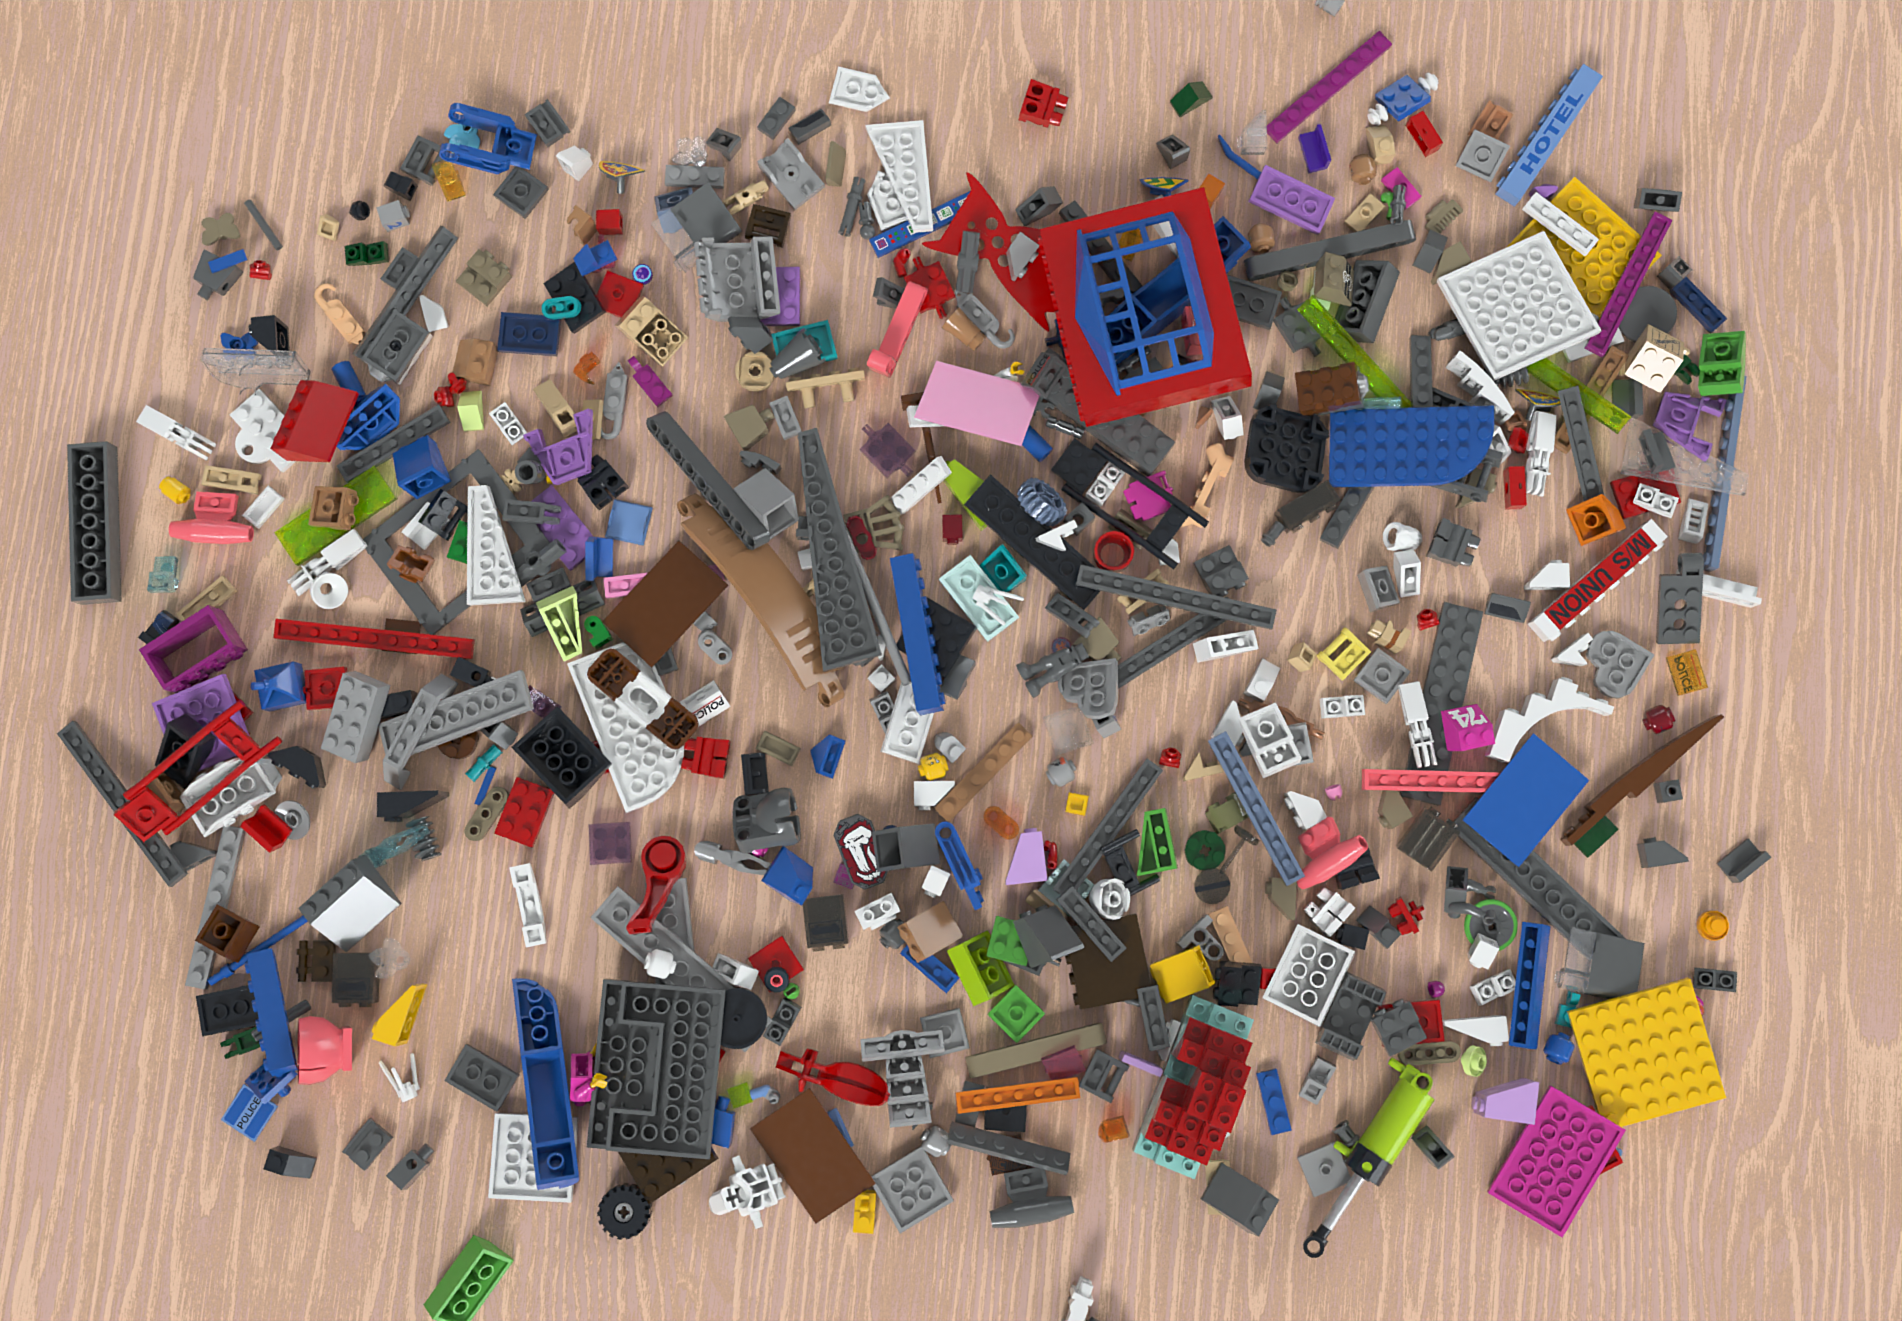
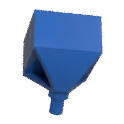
[251,661,307,712]

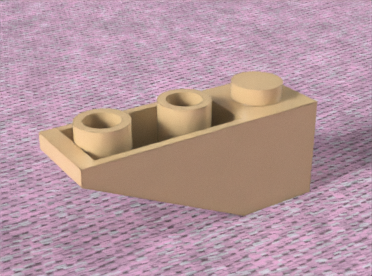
[533,379,577,438]

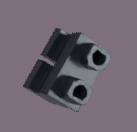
[577,454,629,511]
[1335,847,1380,890]

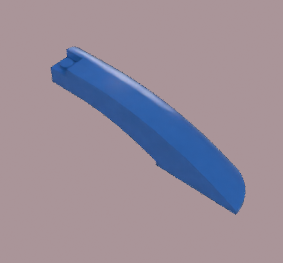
[1107,216,1251,366]
[512,978,579,1190]

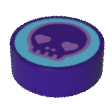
[632,264,653,285]

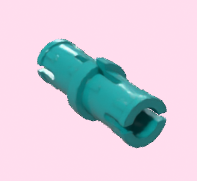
[465,744,503,782]

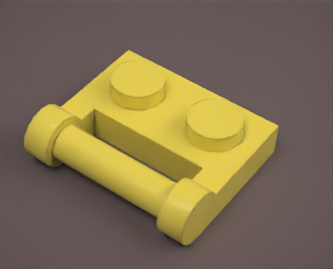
[1316,627,1371,681]

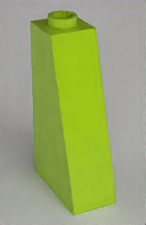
[943,459,987,531]

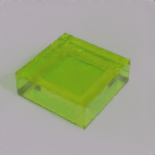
[727,1082,754,1109]

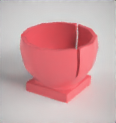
[297,1016,352,1085]

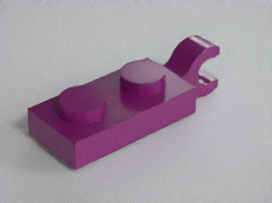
[628,356,673,408]

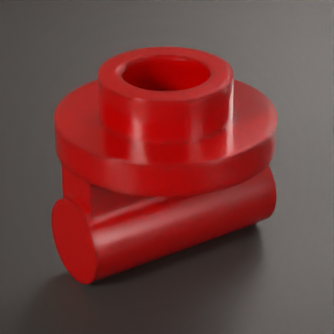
[249,260,272,280]
[448,373,467,394]
[434,386,455,407]
[1417,609,1439,631]
[1159,747,1181,768]

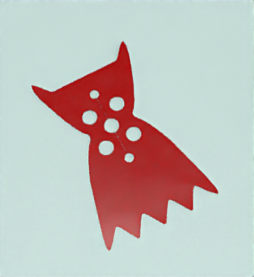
[922,172,1090,332]

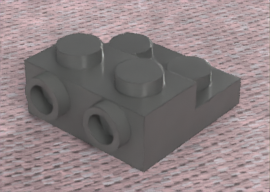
[1193,545,1249,597]
[1370,999,1427,1057]

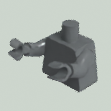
[1444,866,1496,926]

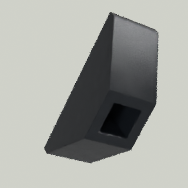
[267,746,326,789]

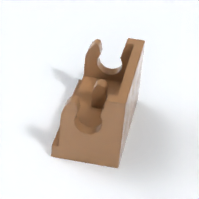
[567,205,597,246]

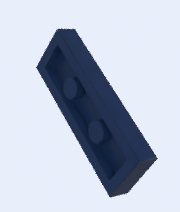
[1669,277,1727,334]

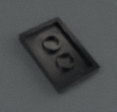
[543,262,606,334]
[196,985,259,1037]

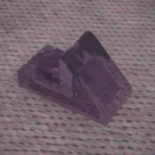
[528,685,562,719]

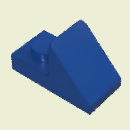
[573,240,618,276]

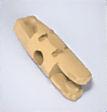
[722,180,769,216]

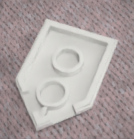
[829,66,890,112]
[867,171,908,231]

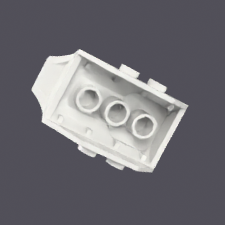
[180,757,282,838]

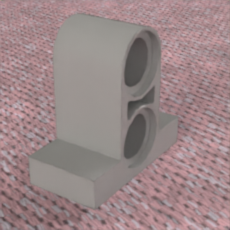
[1176,914,1223,961]

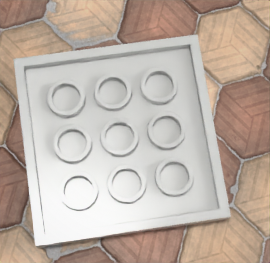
[488,1113,579,1203]

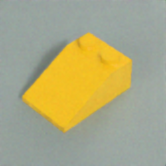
[372,983,427,1047]

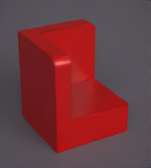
[596,209,623,235]

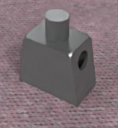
[193,249,243,301]
[386,1143,435,1190]

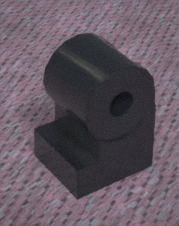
[383,171,418,201]

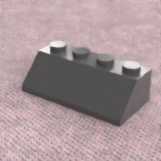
[1330,260,1400,343]

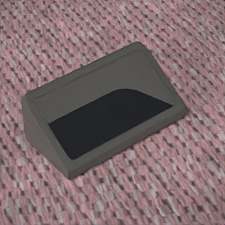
[788,109,831,145]
[1484,593,1531,623]

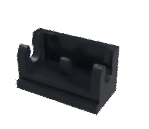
[741,753,769,796]

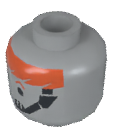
[1046,757,1077,787]

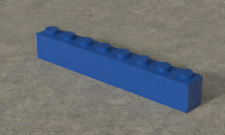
[890,553,946,716]

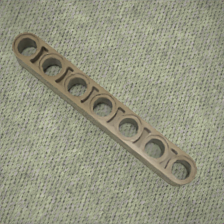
[965,1023,1107,1078]

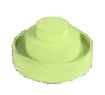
[1461,1045,1487,1077]

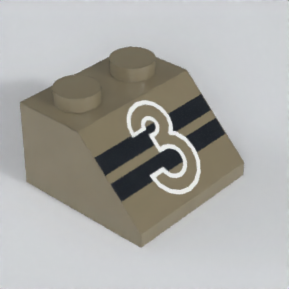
[1314,252,1354,306]

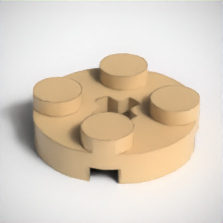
[735,352,775,392]

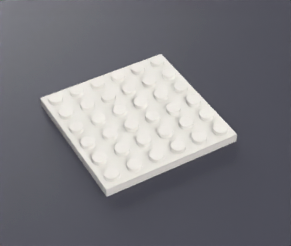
[1437,231,1601,381]

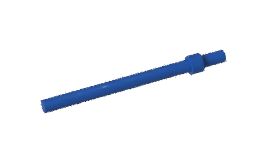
[207,915,308,986]

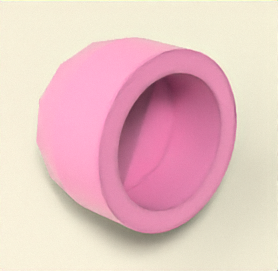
[1325,784,1342,801]

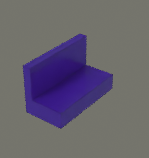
[1298,124,1331,174]

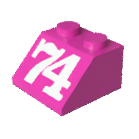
[1441,704,1495,751]

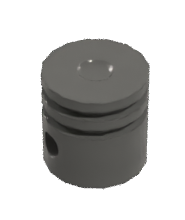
[515,460,546,484]

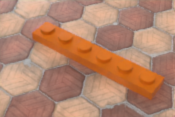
[955,1077,1080,1114]

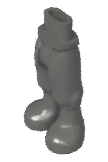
[1016,643,1089,698]

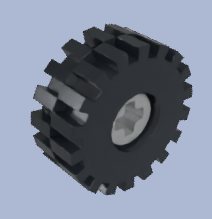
[597,1183,652,1240]

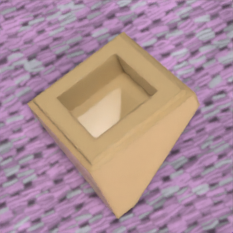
[317,214,339,241]

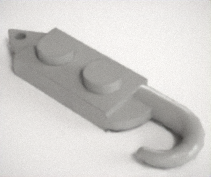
[955,290,1015,349]
[601,362,628,440]

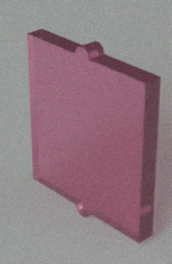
[1041,1045,1086,1080]

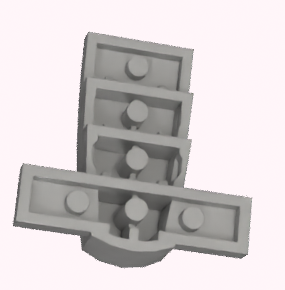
[860,1030,945,1128]

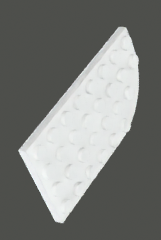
[567,642,684,813]

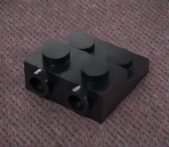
[1213,961,1262,1007]

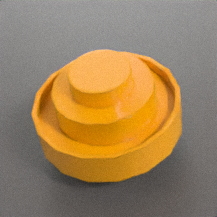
[1697,911,1729,941]

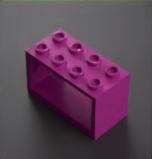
[139,605,248,693]

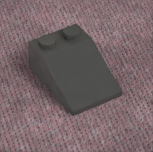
[1200,1163,1279,1236]

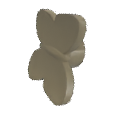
[202,213,240,246]

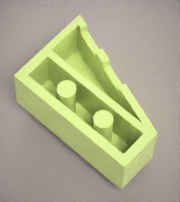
[536,586,582,661]

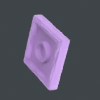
[1118,1050,1163,1077]

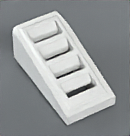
[1678,498,1708,544]

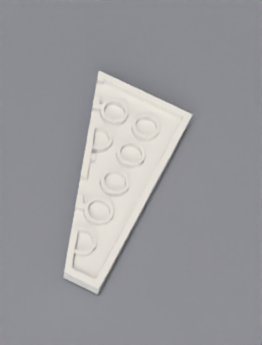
[865,120,933,233]
[467,485,526,606]

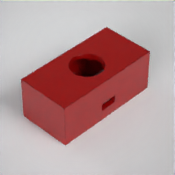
[1405,111,1443,158]
[1503,466,1527,510]

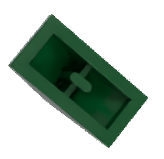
[1170,81,1213,117]

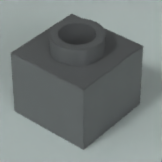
[1653,779,1683,803]

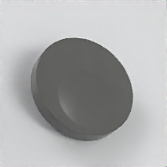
[1619,286,1677,342]

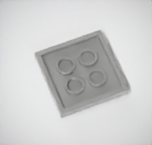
[871,1146,954,1233]

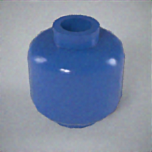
[1543,1032,1575,1065]

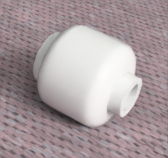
[644,949,676,979]

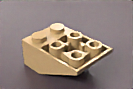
[614,296,688,367]

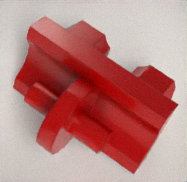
[1387,896,1425,935]

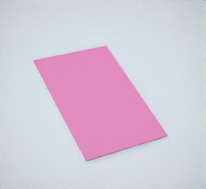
[914,361,1039,446]

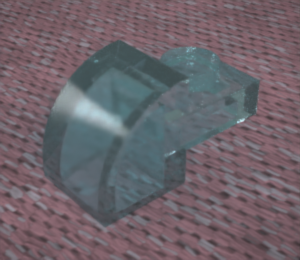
[147,556,179,593]

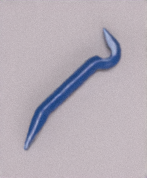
[1218,135,1261,180]

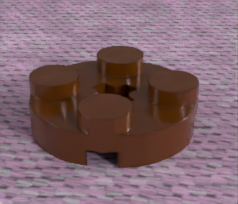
[438,731,479,759]

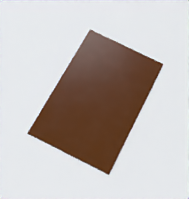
[602,541,729,668]
[750,1088,876,1224]

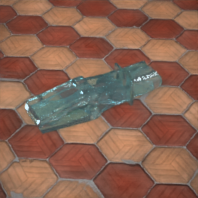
[358,823,429,869]

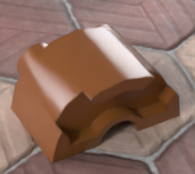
[387,545,435,583]

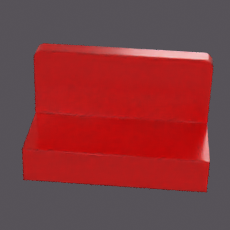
[240,804,293,853]

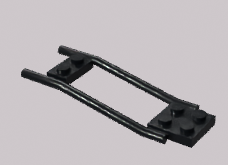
[1051,438,1209,570]

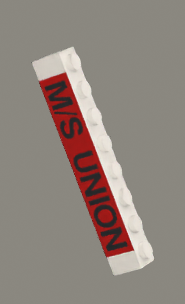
[1528,519,1668,642]

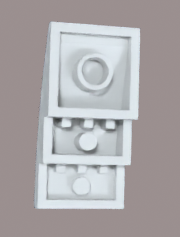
[1445,351,1515,425]

